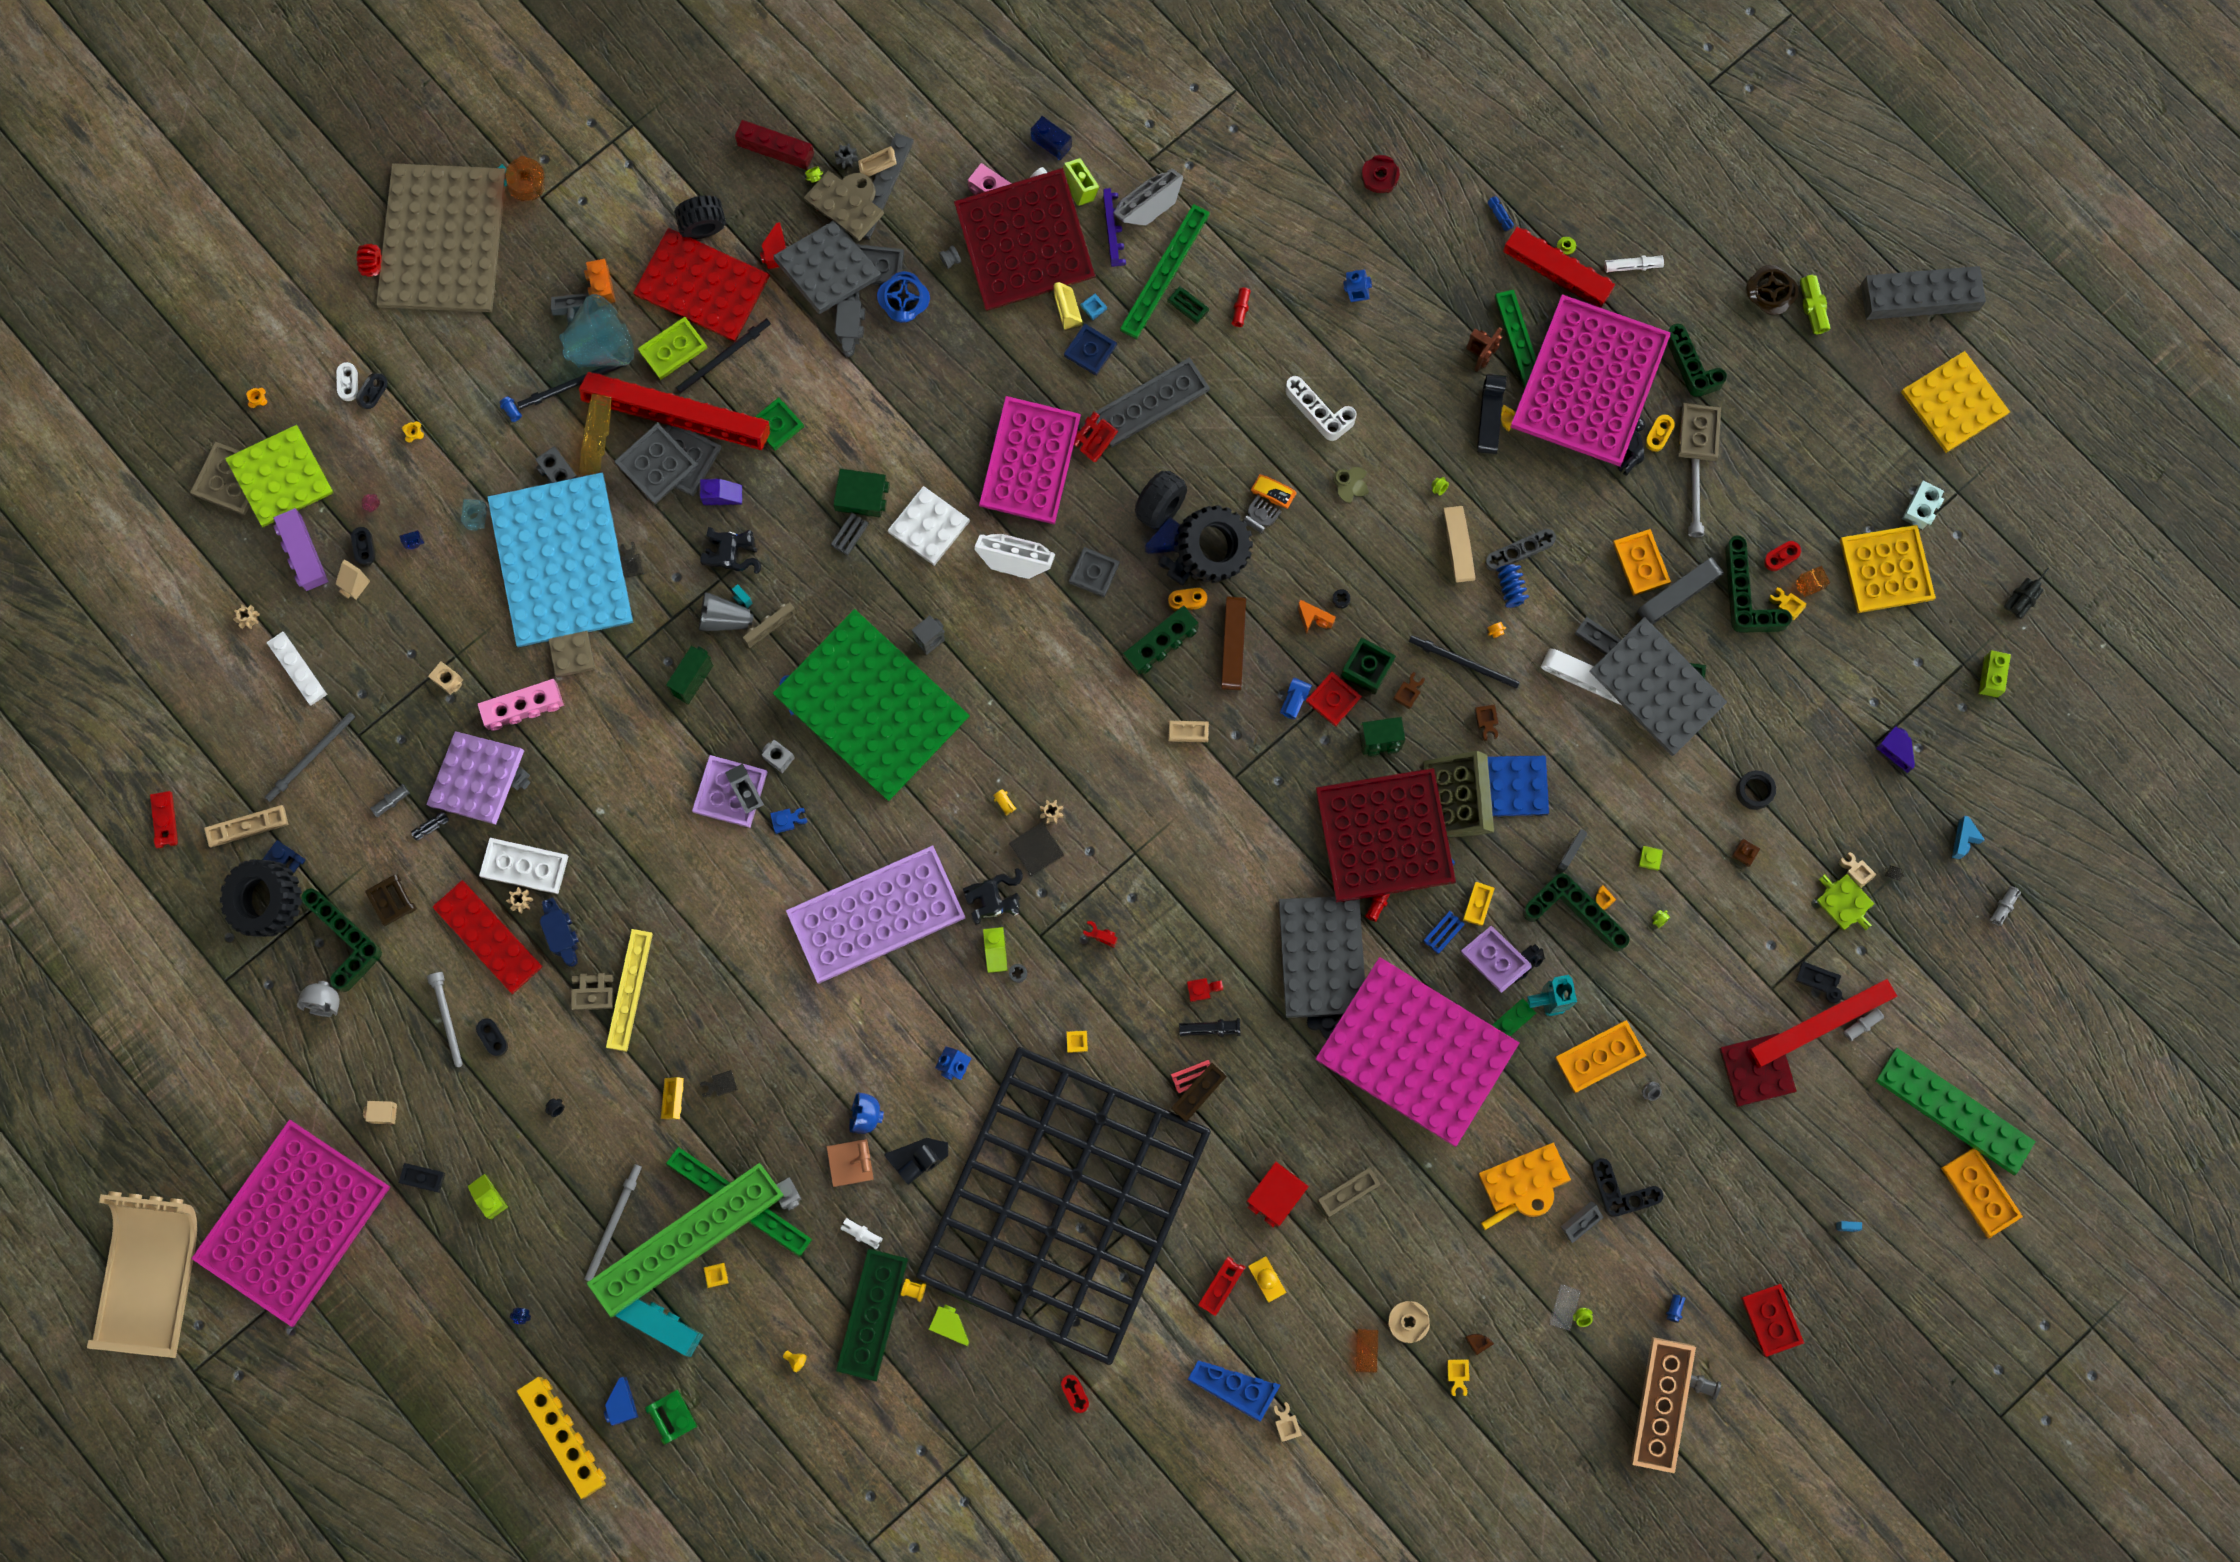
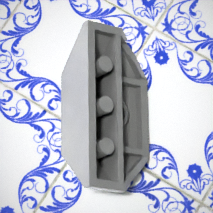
[1113,169,1183,226]

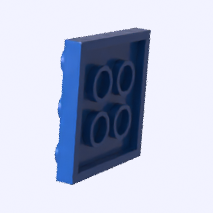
[1488,756,1549,816]

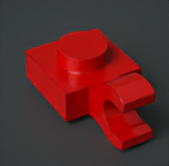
[1083,921,1118,948]
[1187,978,1223,1002]

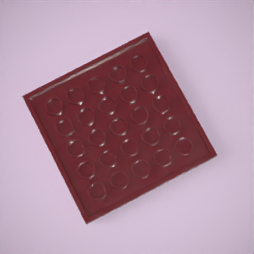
[954,168,1096,311]
[1316,768,1456,903]

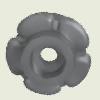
[1642,1082,1662,1101]

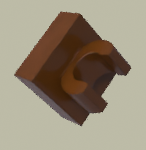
[1732,839,1760,867]

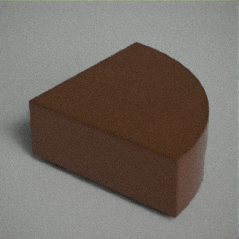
[1465,1334,1494,1355]

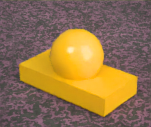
[1248,1256,1287,1303]

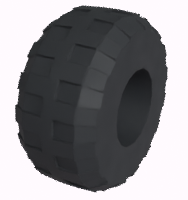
[1135,471,1187,529]

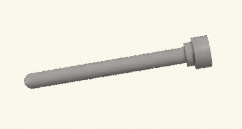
[1688,458,1704,537]
[427,972,463,1067]

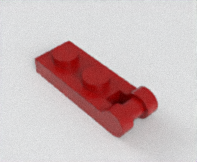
[150,791,178,848]
[1198,1256,1246,1317]

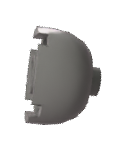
[297,981,340,1017]

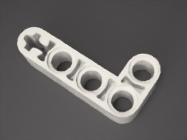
[1285,376,1356,441]

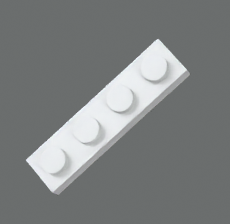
[267,632,328,705]

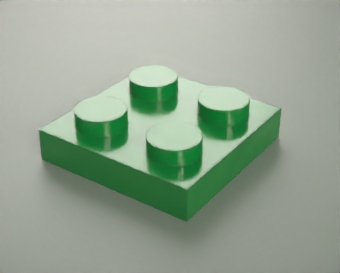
[755,397,804,451]

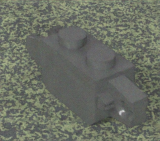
[835,291,865,358]

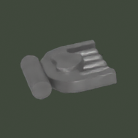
[1243,495,1282,534]

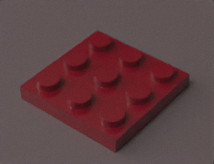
[1719,1033,1797,1107]

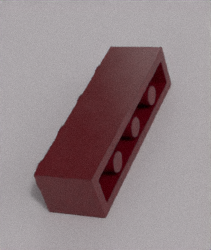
[735,120,814,170]

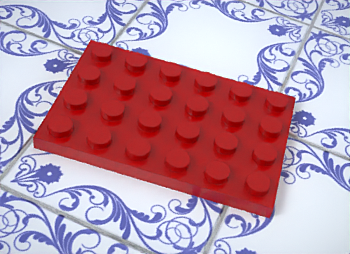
[633,228,770,342]

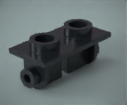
[1514,944,1545,983]

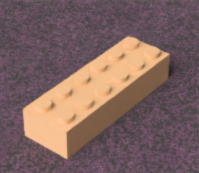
[1631,1337,1696,1473]

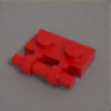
[1074,411,1118,462]

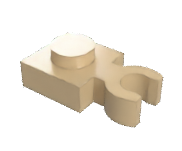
[1839,852,1876,888]
[1273,1402,1302,1442]

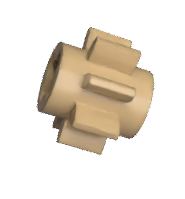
[233,604,260,629]
[1040,800,1064,825]
[506,887,533,914]

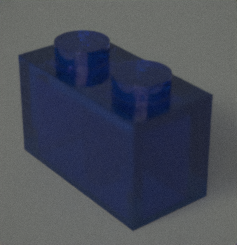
[1030,116,1072,160]

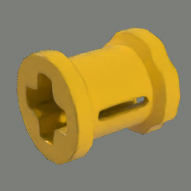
[901,1278,926,1302]

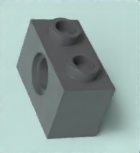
[912,615,945,655]

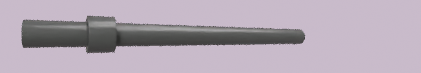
[265,712,355,802]

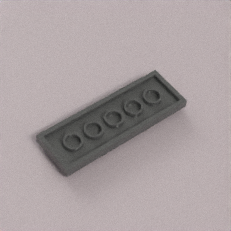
[1096,357,1210,448]

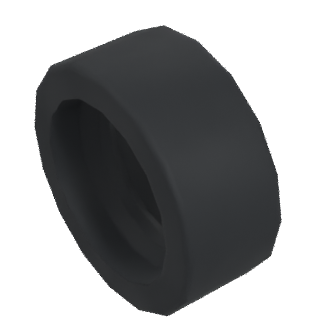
[1736,770,1776,810]

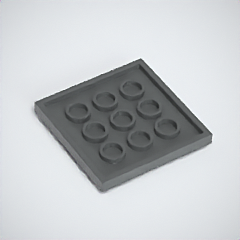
[774,221,881,314]

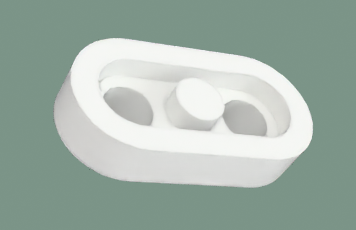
[336,362,358,401]

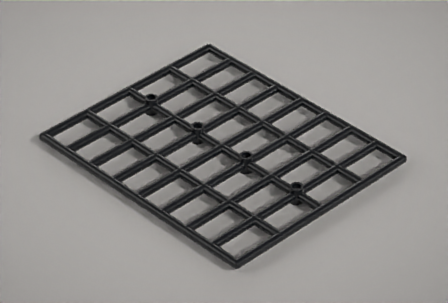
[916,1047,1211,1365]

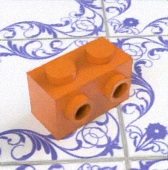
[584,259,615,306]

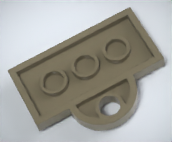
[804,170,884,241]

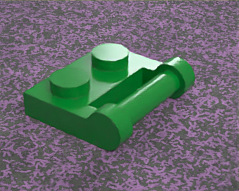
[644,1389,698,1445]

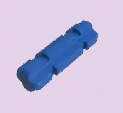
[1488,196,1514,231]

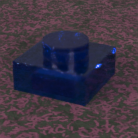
[399,530,425,549]

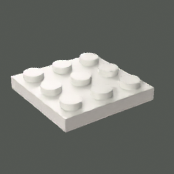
[888,486,970,566]

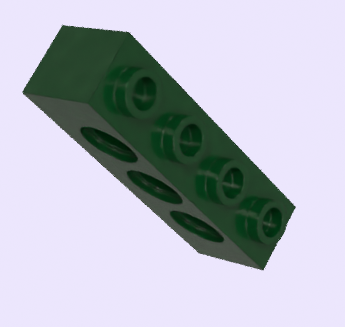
[1123,606,1199,676]

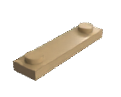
[204,805,288,848]

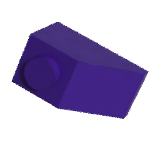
[700,479,742,505]
[1876,726,1915,773]

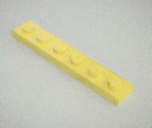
[606,929,653,1052]

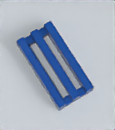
[1423,911,1465,954]

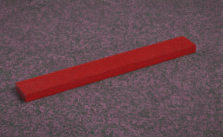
[1749,979,1897,1068]

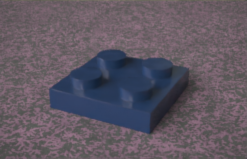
[1064,324,1117,376]

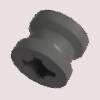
[939,245,961,269]

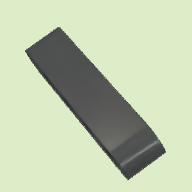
[1636,557,1724,625]

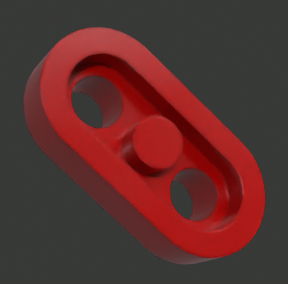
[1764,541,1801,571]

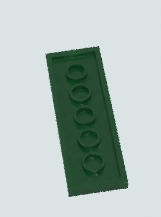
[836,1249,909,1382]

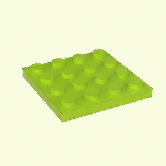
[225,425,333,527]

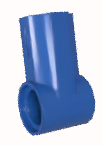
[1280,677,1312,719]

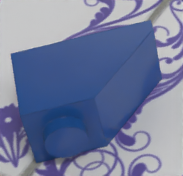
[604,1377,638,1426]

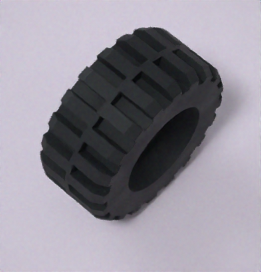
[1174,505,1253,583]
[220,859,302,937]

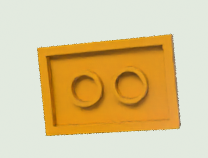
[1613,529,1671,596]

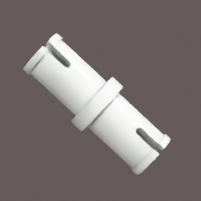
[841,1218,883,1250]

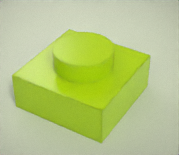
[1638,846,1663,871]

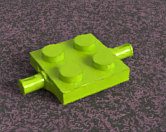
[1816,874,1875,931]

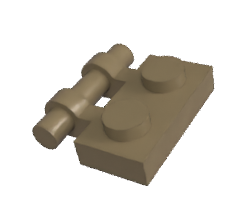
[571,973,614,1010]

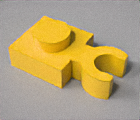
[1769,587,1806,621]
[1447,1360,1469,1396]

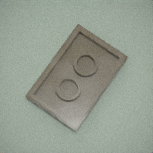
[1678,403,1721,461]

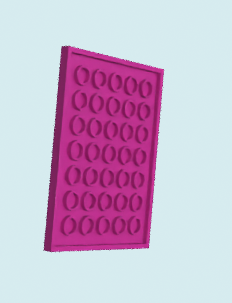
[1511,294,1671,467]
[1315,957,1520,1147]
[191,1120,391,1327]

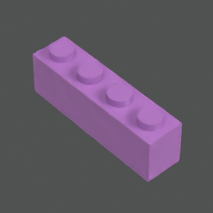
[273,508,329,591]

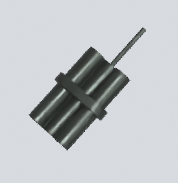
[2004,567,2049,619]

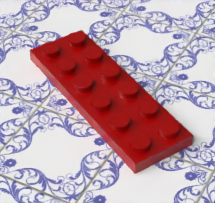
[432,880,543,994]

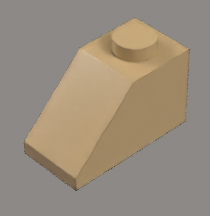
[336,559,370,600]

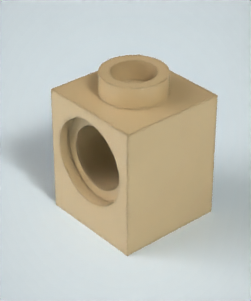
[428,661,463,695]
[363,1101,397,1124]

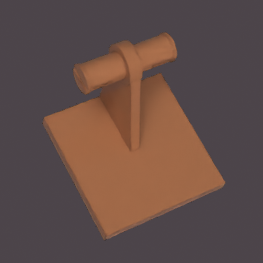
[827,1139,874,1187]

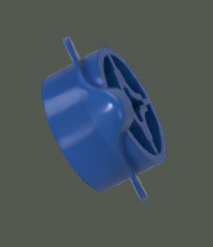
[877,271,930,323]

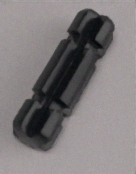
[411,812,449,841]

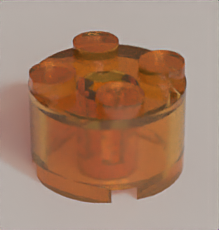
[506,156,545,201]

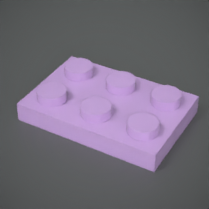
[1461,926,1532,993]

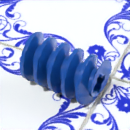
[1496,564,1529,608]

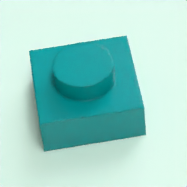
[732,584,753,608]

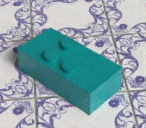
[615,1298,703,1357]

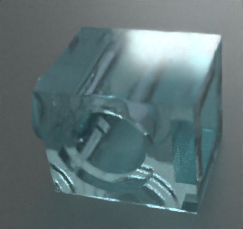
[461,499,487,530]

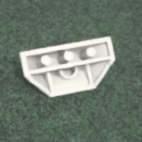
[974,534,1055,579]

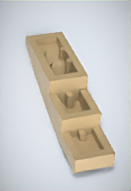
[1443,506,1475,582]

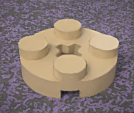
[1388,1301,1430,1343]

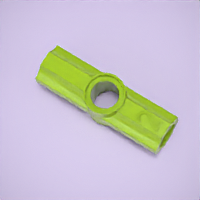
[1799,275,1831,335]

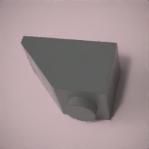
[725,763,764,814]

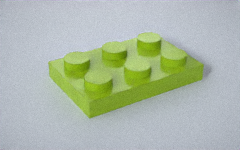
[638,317,708,380]

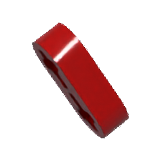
[1061,1375,1089,1413]

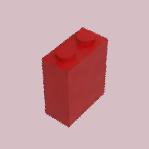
[1246,1162,1309,1228]

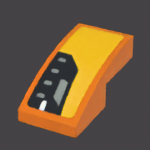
[1251,474,1297,509]

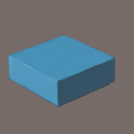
[1080,294,1107,321]
[1836,1221,1862,1232]

